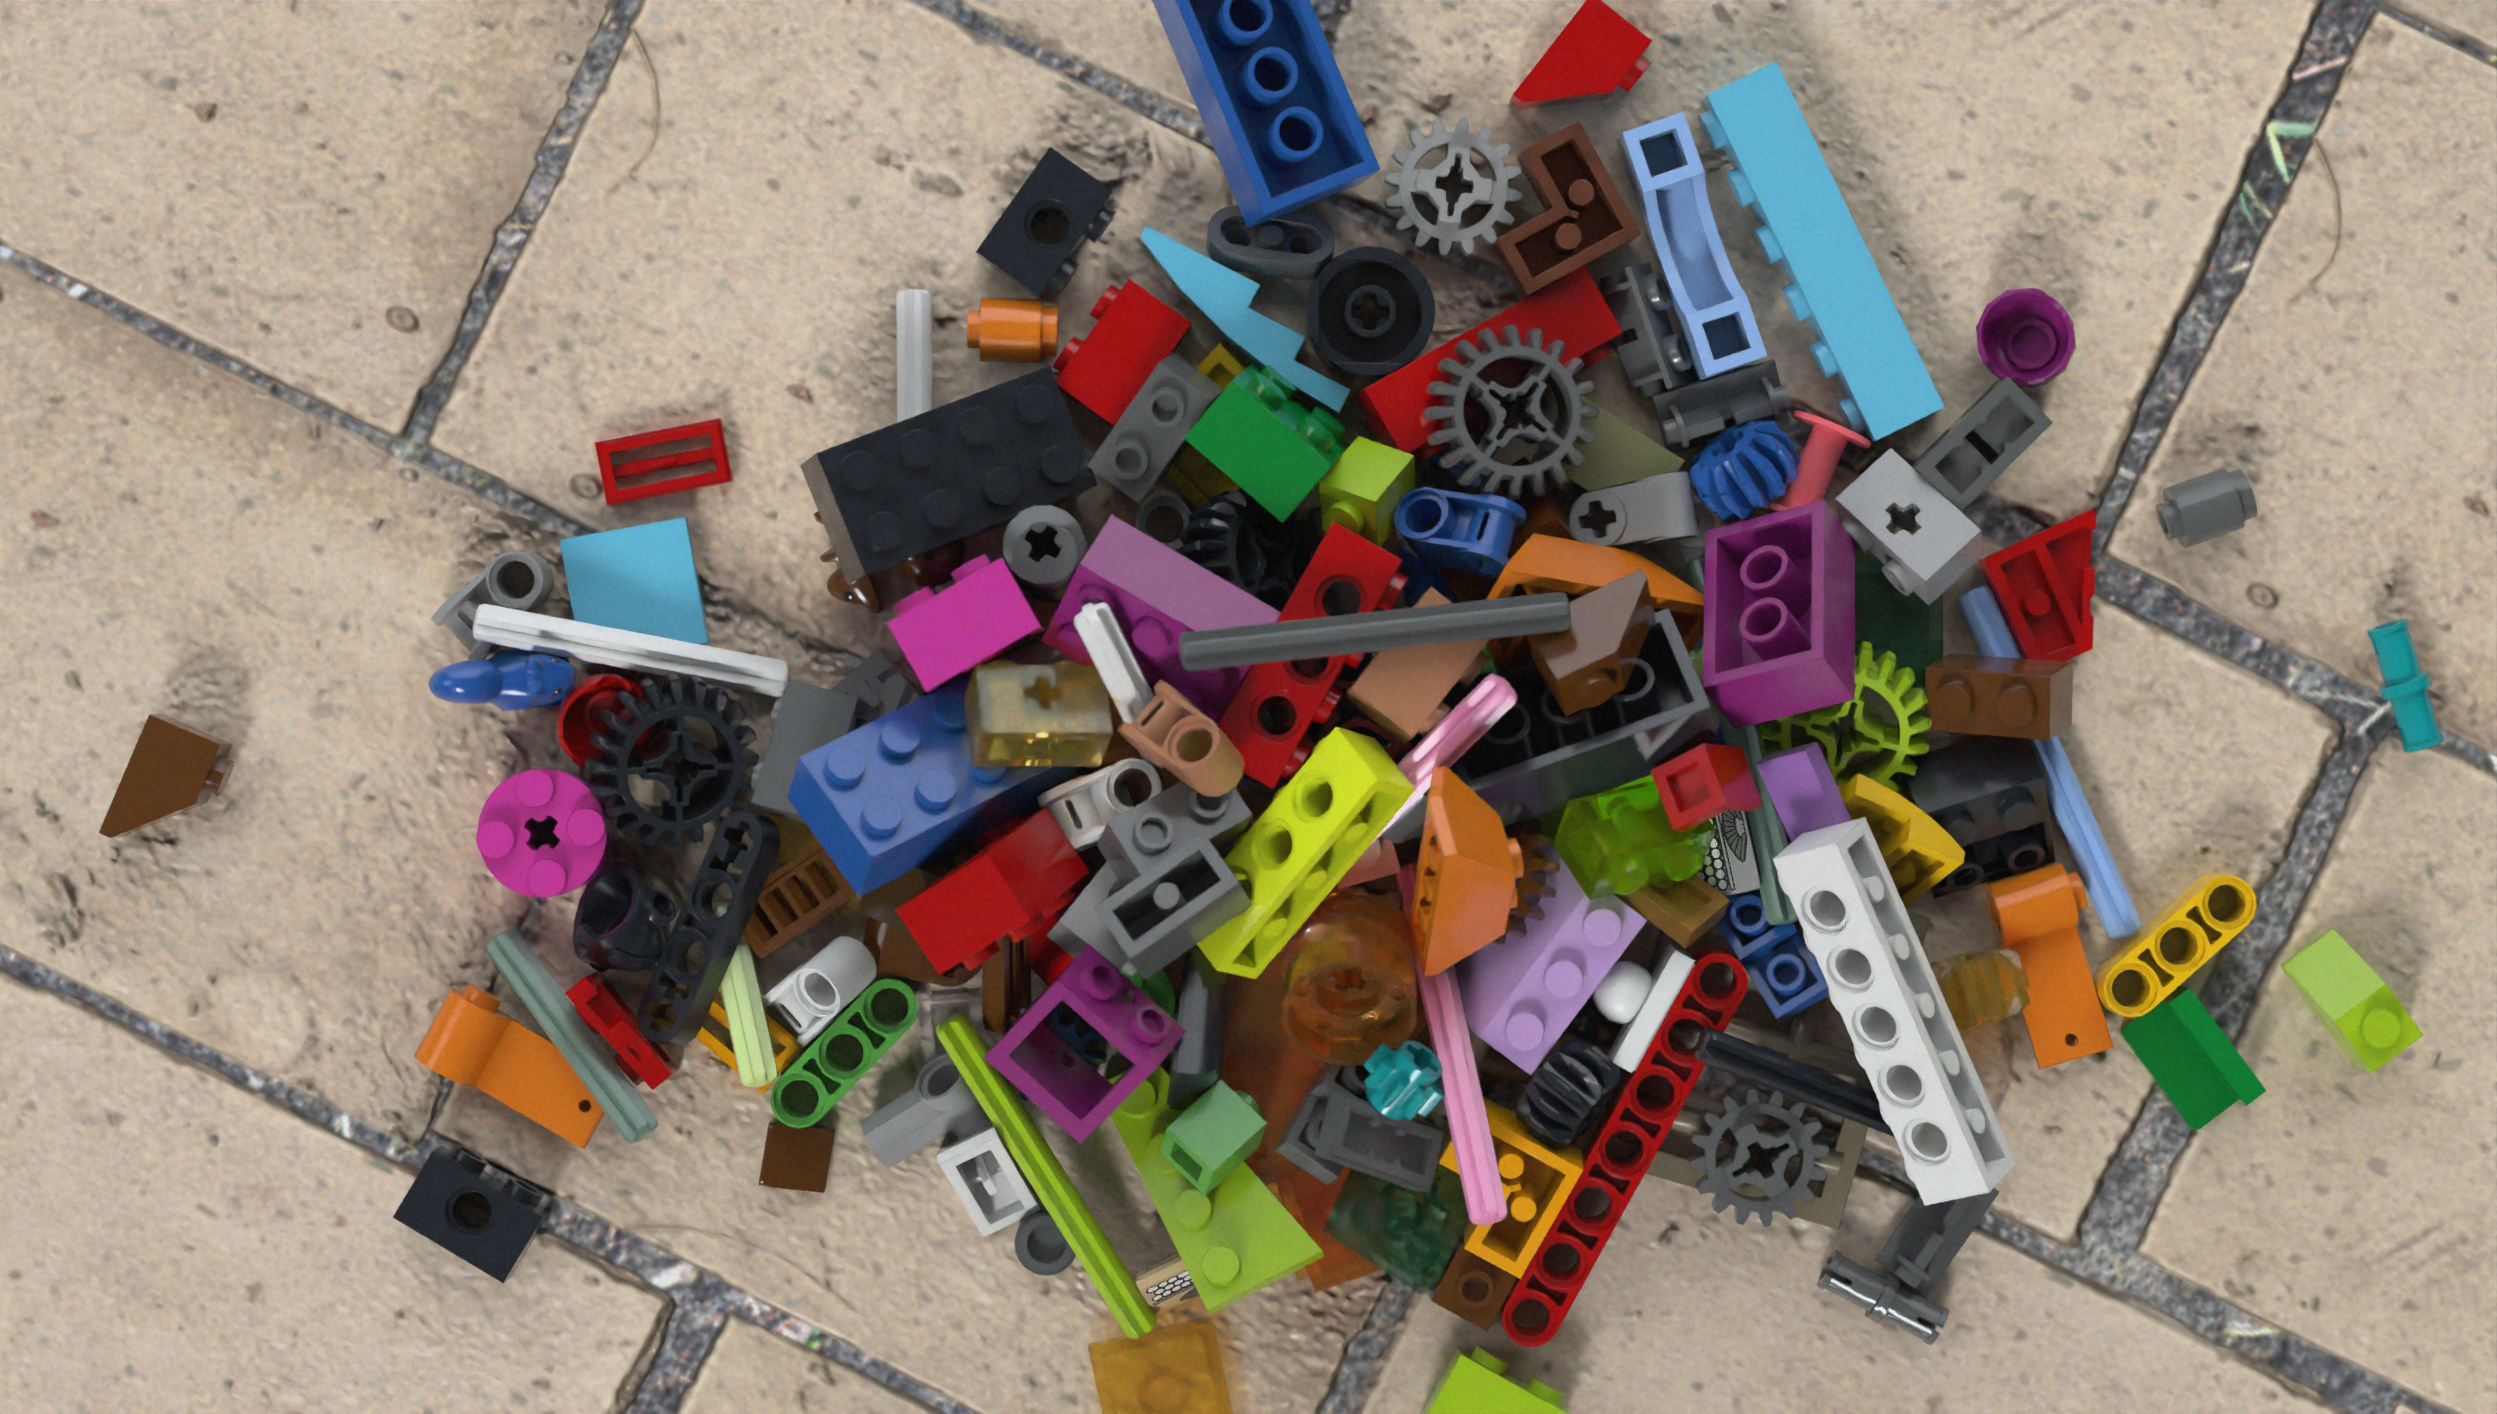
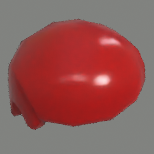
[556,672,655,768]

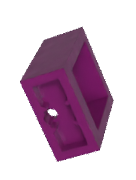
[984,944,1186,1144]

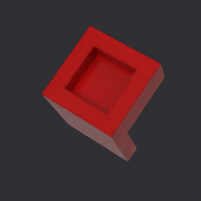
[1651,744,1762,831]

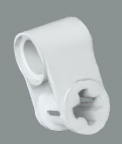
[1037,758,1166,853]
[762,936,877,1048]

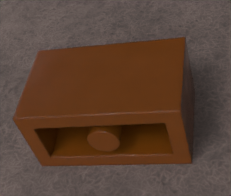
[1925,653,2073,740]

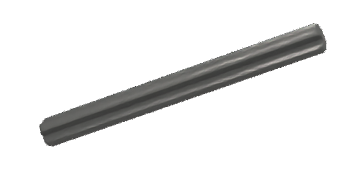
[1179,592,1571,671]

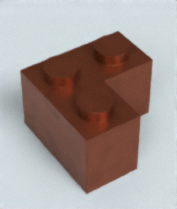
[1492,120,1641,300]

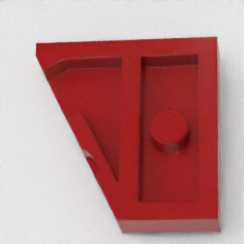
[565,971,679,1090]

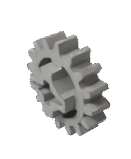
[1384,117,1523,258]

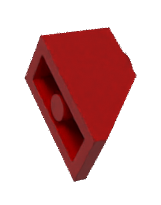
[1509,0,1652,110]

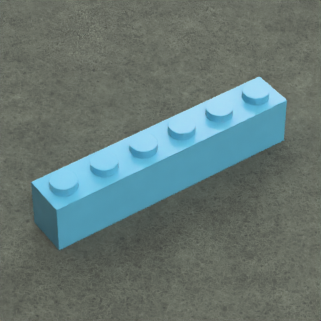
[1698,61,1945,443]

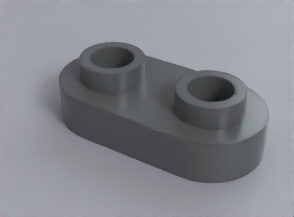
[1206,205,1335,280]

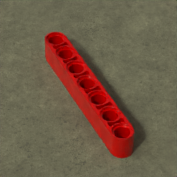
[1500,946,1748,1347]

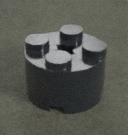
[1304,246,1435,380]

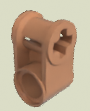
[1118,679,1245,797]

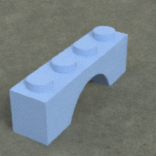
[1617,112,1767,381]

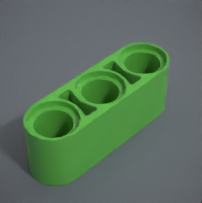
[770,977,922,1128]

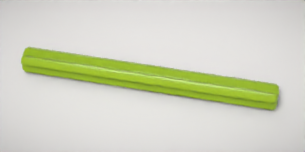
[936,1012,1157,1339]

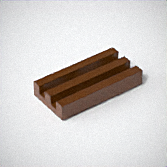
[982,934,1032,1034]

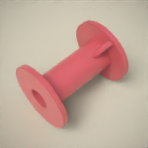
[1760,410,1871,514]

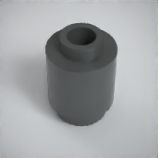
[2156,468,2257,548]

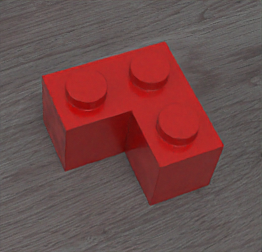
[895,807,1089,975]

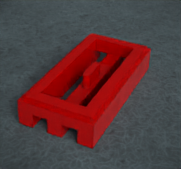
[595,418,734,506]

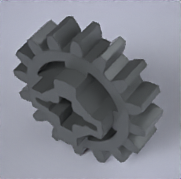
[1688,1085,1829,1227]

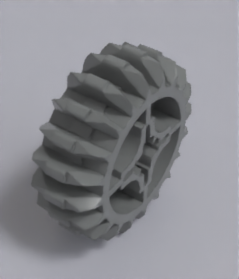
[1423,325,1599,501]

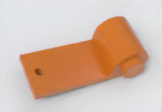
[1985,863,2114,1070]
[414,983,605,1149]

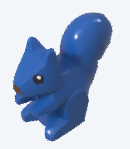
[428,649,576,711]

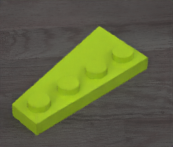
[1108,1065,1325,1315]

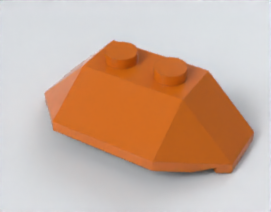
[1486,533,1704,667]
[1409,766,1524,977]

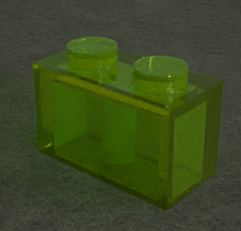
[1553,780,1716,900]

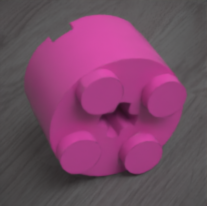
[476,768,614,898]

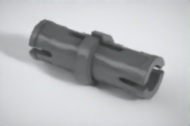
[1817,1250,1949,1345]

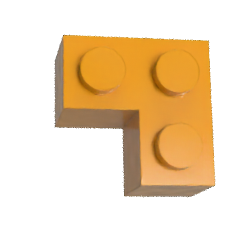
[1439,1096,1584,1279]

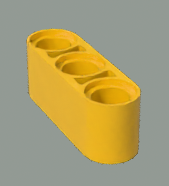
[2093,873,2257,1018]

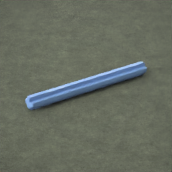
[1957,585,2142,939]

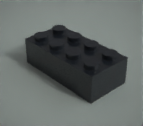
[800,365,1098,585]
[1442,608,1719,827]

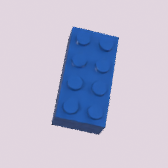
[1152,0,1380,228]
[787,653,1085,897]

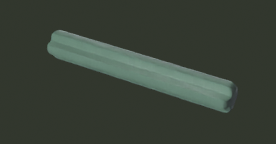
[486,929,658,1144]

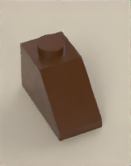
[1527,569,1655,716]
[99,714,234,838]

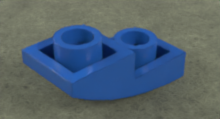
[1716,889,1829,1025]

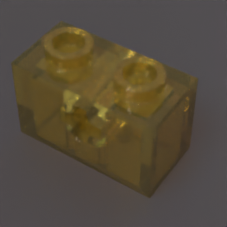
[964,661,1113,766]

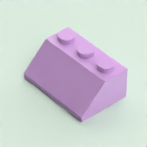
[1454,847,1647,1075]

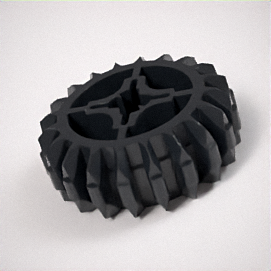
[1178,488,1332,613]
[585,674,759,848]

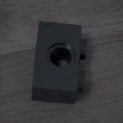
[976,147,1117,299]
[393,1144,551,1283]

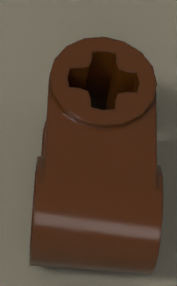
[862,916,982,987]

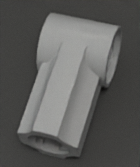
[860,1053,990,1168]

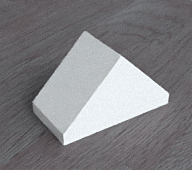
[936,1123,1040,1237]

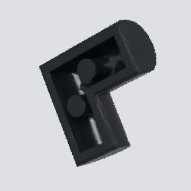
[1167,948,1235,1111]

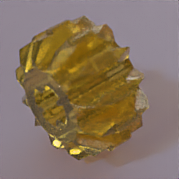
[1930,946,2030,1030]

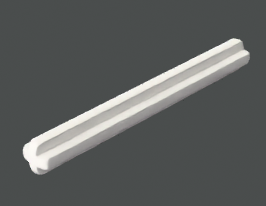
[472,604,790,697]

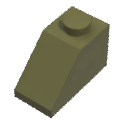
[1531,396,1685,497]

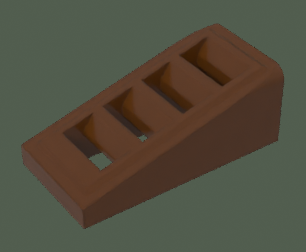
[727,842,857,958]

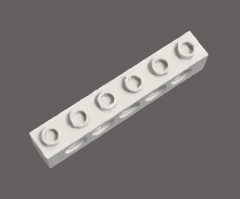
[1773,817,2016,1206]

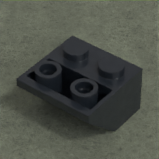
[1900,735,2056,898]

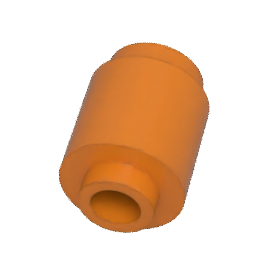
[967,298,1059,363]

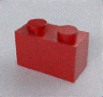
[1052,279,1192,428]

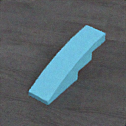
[1140,226,1350,416]

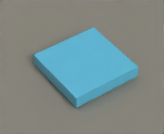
[559,517,710,666]

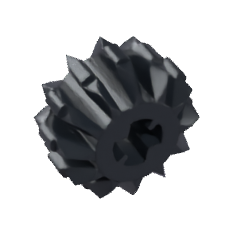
[1516,1038,1620,1150]

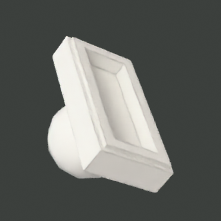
[1592,942,1695,1073]

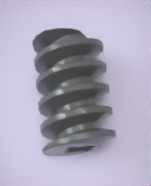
[1003,505,1090,603]

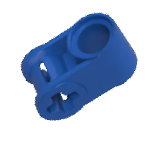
[1394,487,1527,578]

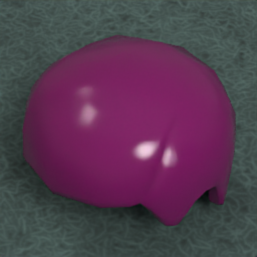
[1976,288,2077,389]

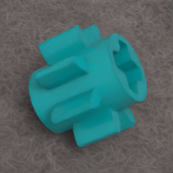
[1363,1040,1444,1120]

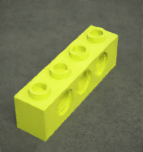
[1197,727,1416,979]

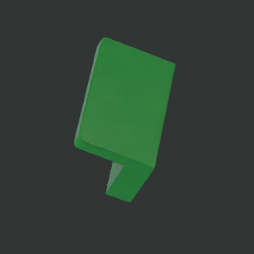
[2119,985,2266,1130]

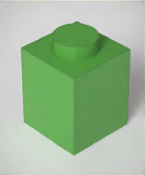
[1160,1079,1267,1196]

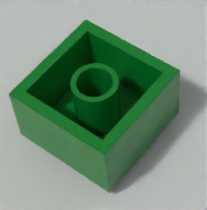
[1184,362,1351,523]

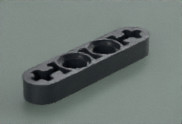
[638,811,781,1046]

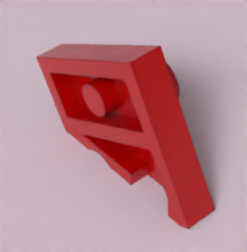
[1978,509,2097,661]

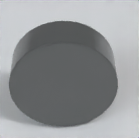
[1014,1210,1076,1276]

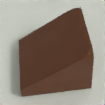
[759,1119,835,1193]

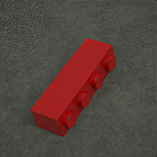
[1355,265,1623,465]

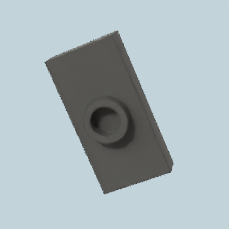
[1314,1093,1445,1192]

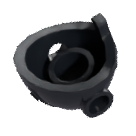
[573,861,676,972]

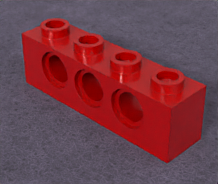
[1208,521,1408,789]

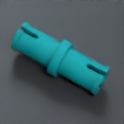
[2367,619,2444,752]

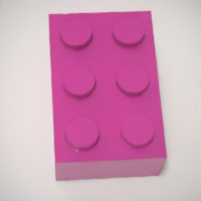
[887,554,1046,693]

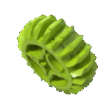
[1760,641,1932,793]

